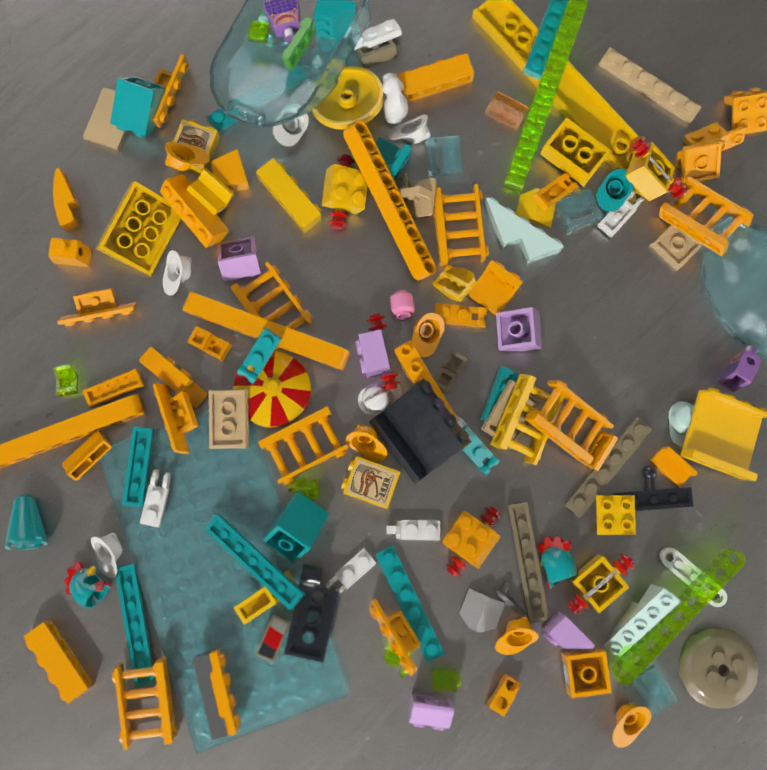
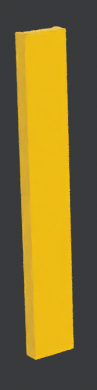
[472,0,646,199]

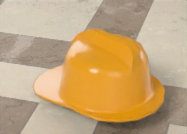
[165,141,210,171]
[411,313,445,357]
[346,424,388,463]
[495,617,539,655]
[612,703,651,748]

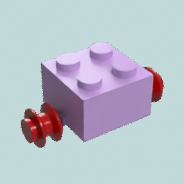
[355,313,400,391]

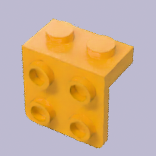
[724,87,767,134]
[468,260,523,315]

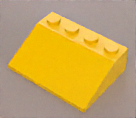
[95,181,181,276]

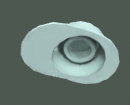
[668,402,694,447]

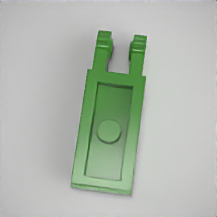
[282,17,316,71]

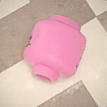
[389,290,415,319]

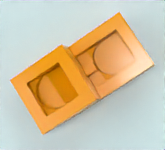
[187,326,232,361]

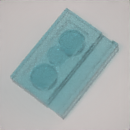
[630,665,678,717]

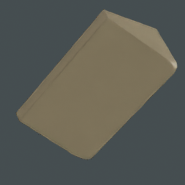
[356,39,397,69]

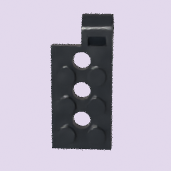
[284,564,339,663]

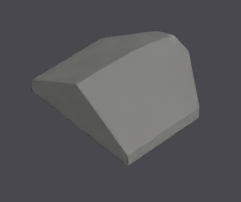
[459,588,505,633]

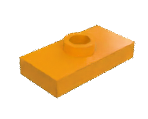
[582,431,618,471]

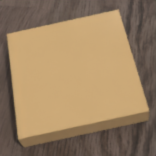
[650,225,703,271]

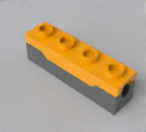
[193,648,241,740]

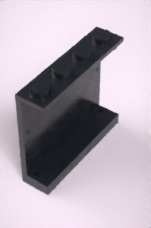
[369,379,472,484]

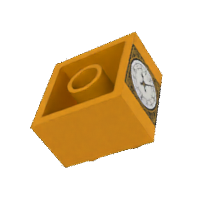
[561,647,612,698]

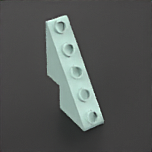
[484,197,563,263]
[604,584,681,657]

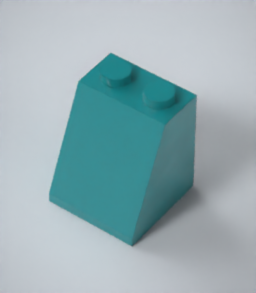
[110,76,167,137]
[261,491,329,564]

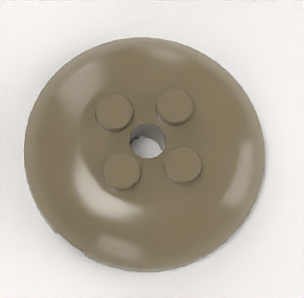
[679,627,759,709]

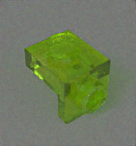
[53,365,79,397]
[287,477,320,500]
[431,668,461,693]

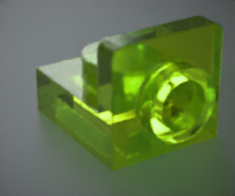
[383,649,408,679]

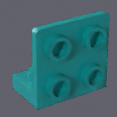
[376,137,412,182]

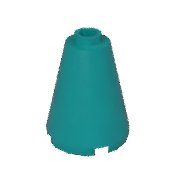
[5,494,47,550]

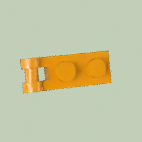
[533,172,579,211]
[434,303,488,328]

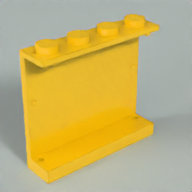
[680,387,767,482]

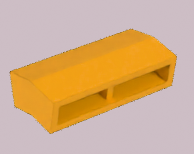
[62,430,112,481]

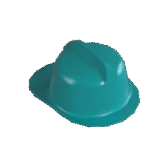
[596,169,634,212]

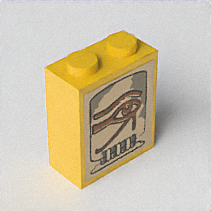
[173,119,220,176]
[341,456,400,509]

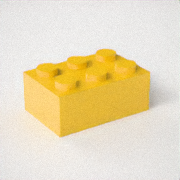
[540,117,611,187]

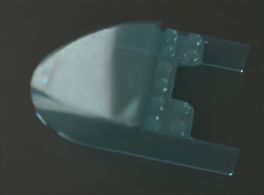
[209,0,371,127]

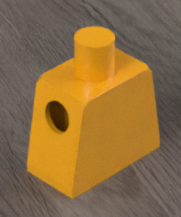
[210,149,250,191]
[49,238,92,267]

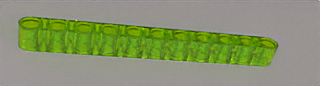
[503,0,589,192]

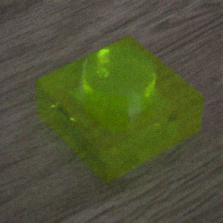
[247,21,270,44]

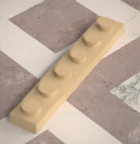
[598,48,701,124]

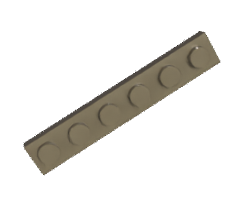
[564,417,652,518]
[507,502,550,623]

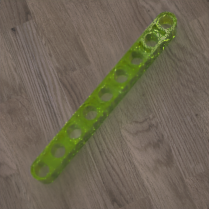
[612,548,746,685]

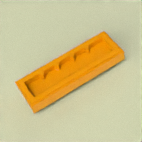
[82,368,145,408]

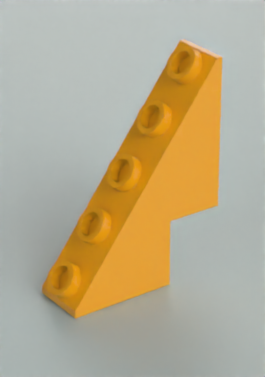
[393,340,459,422]

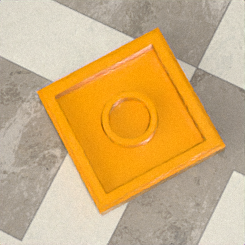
[681,140,722,183]

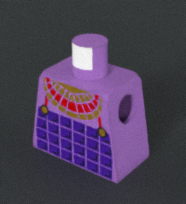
[262,0,301,42]
[717,346,761,392]

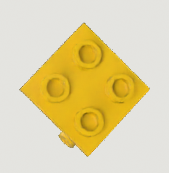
[596,495,636,535]

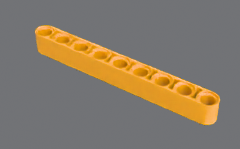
[343,120,436,281]
[182,292,351,370]
[0,394,145,468]

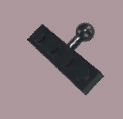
[612,465,694,511]

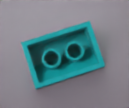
[313,0,358,48]

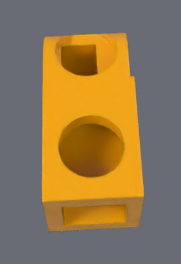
[485,674,520,717]

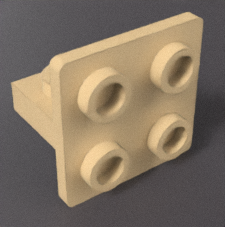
[399,178,437,218]

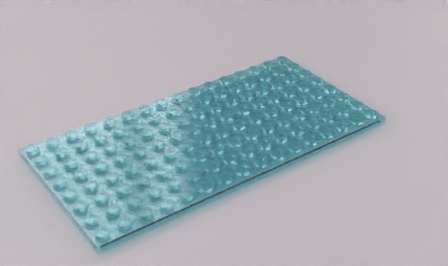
[99,410,348,754]

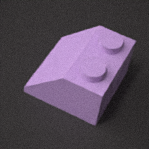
[217,236,261,281]
[496,307,542,351]
[541,611,595,649]
[409,693,454,730]

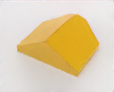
[515,188,556,229]
[432,265,477,302]

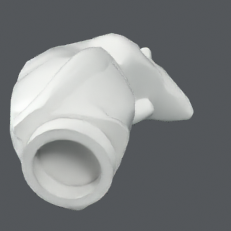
[383,73,408,123]

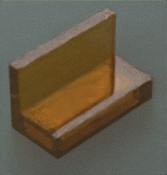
[485,91,530,131]

